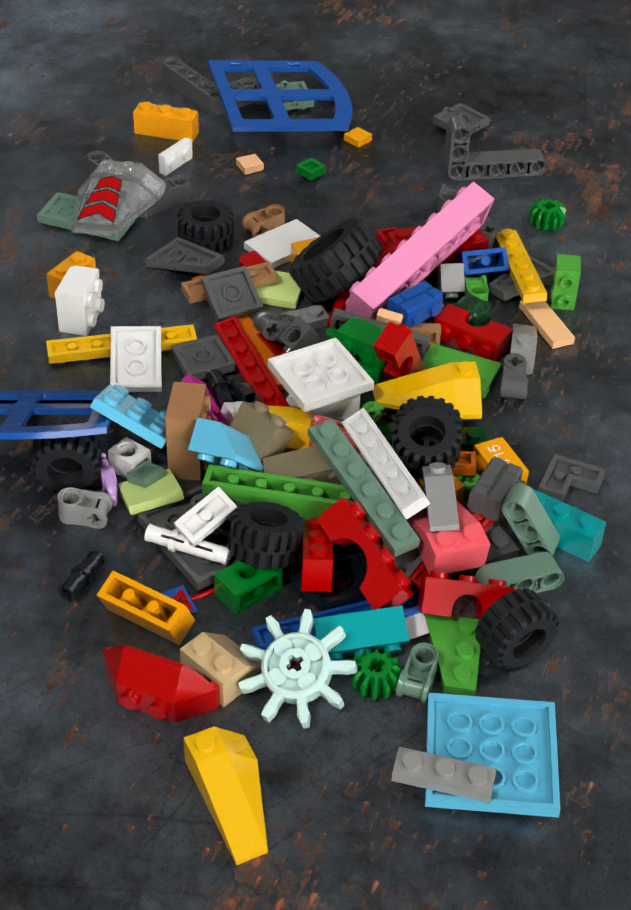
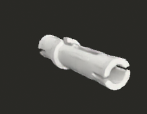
[144,523,231,566]

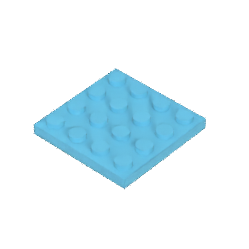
[425,693,560,818]

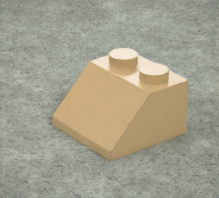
[180,632,262,707]

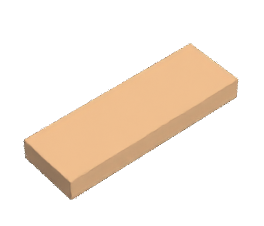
[519,300,575,349]

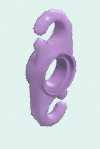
[100,452,118,507]

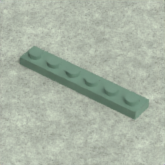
[308,418,420,557]

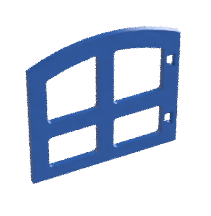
[208,60,352,132]
[0,390,112,440]

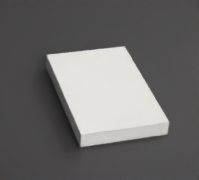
[244,219,320,269]
[110,326,162,392]

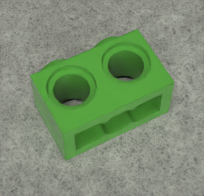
[550,254,581,311]

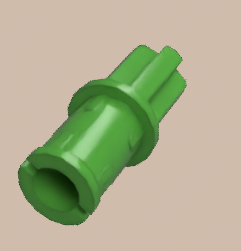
[360,401,384,422]

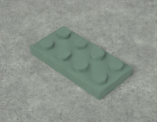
[37,192,137,241]

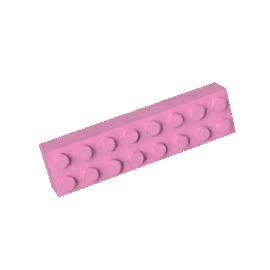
[345,181,494,320]

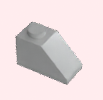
[433,263,465,299]

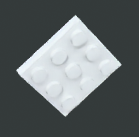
[268,338,374,412]

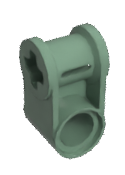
[396,642,438,705]

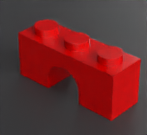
[434,304,513,362]
[373,321,424,381]
[301,517,333,592]
[417,571,515,620]

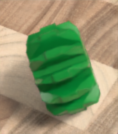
[528,198,566,231]
[349,648,402,702]

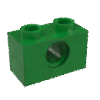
[214,561,282,615]

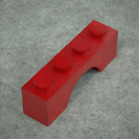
[316,497,414,610]

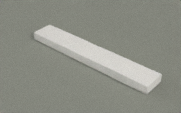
[341,408,431,520]

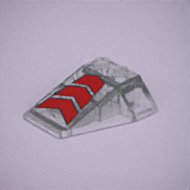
[71,160,167,236]

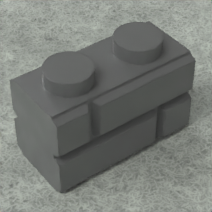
[467,457,524,521]

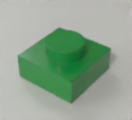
[296,158,326,181]

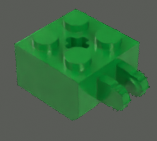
[325,318,388,385]

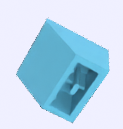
[188,418,264,473]

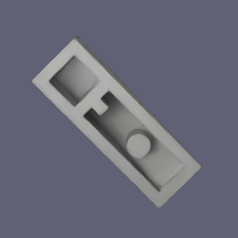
[510,324,537,375]
[422,462,460,532]

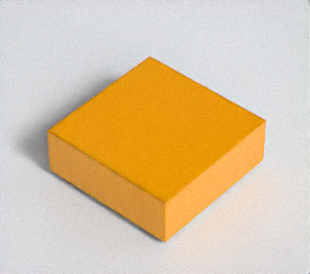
[344,127,373,148]

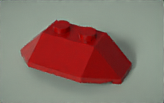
[102,645,220,723]

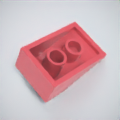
[404,500,491,575]

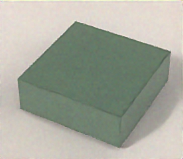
[126,462,166,488]

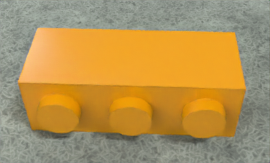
[133,102,199,143]
[97,571,195,645]

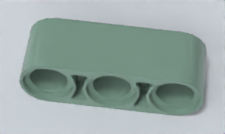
[502,483,560,555]
[476,552,564,593]

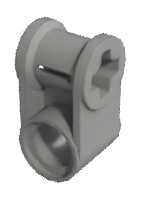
[57,487,114,529]

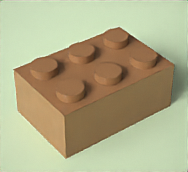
[165,382,212,481]

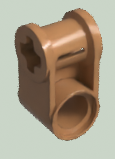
[242,204,285,237]

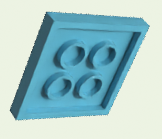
[90,384,166,449]

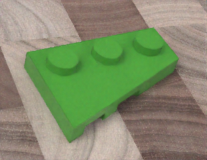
[424,613,481,696]

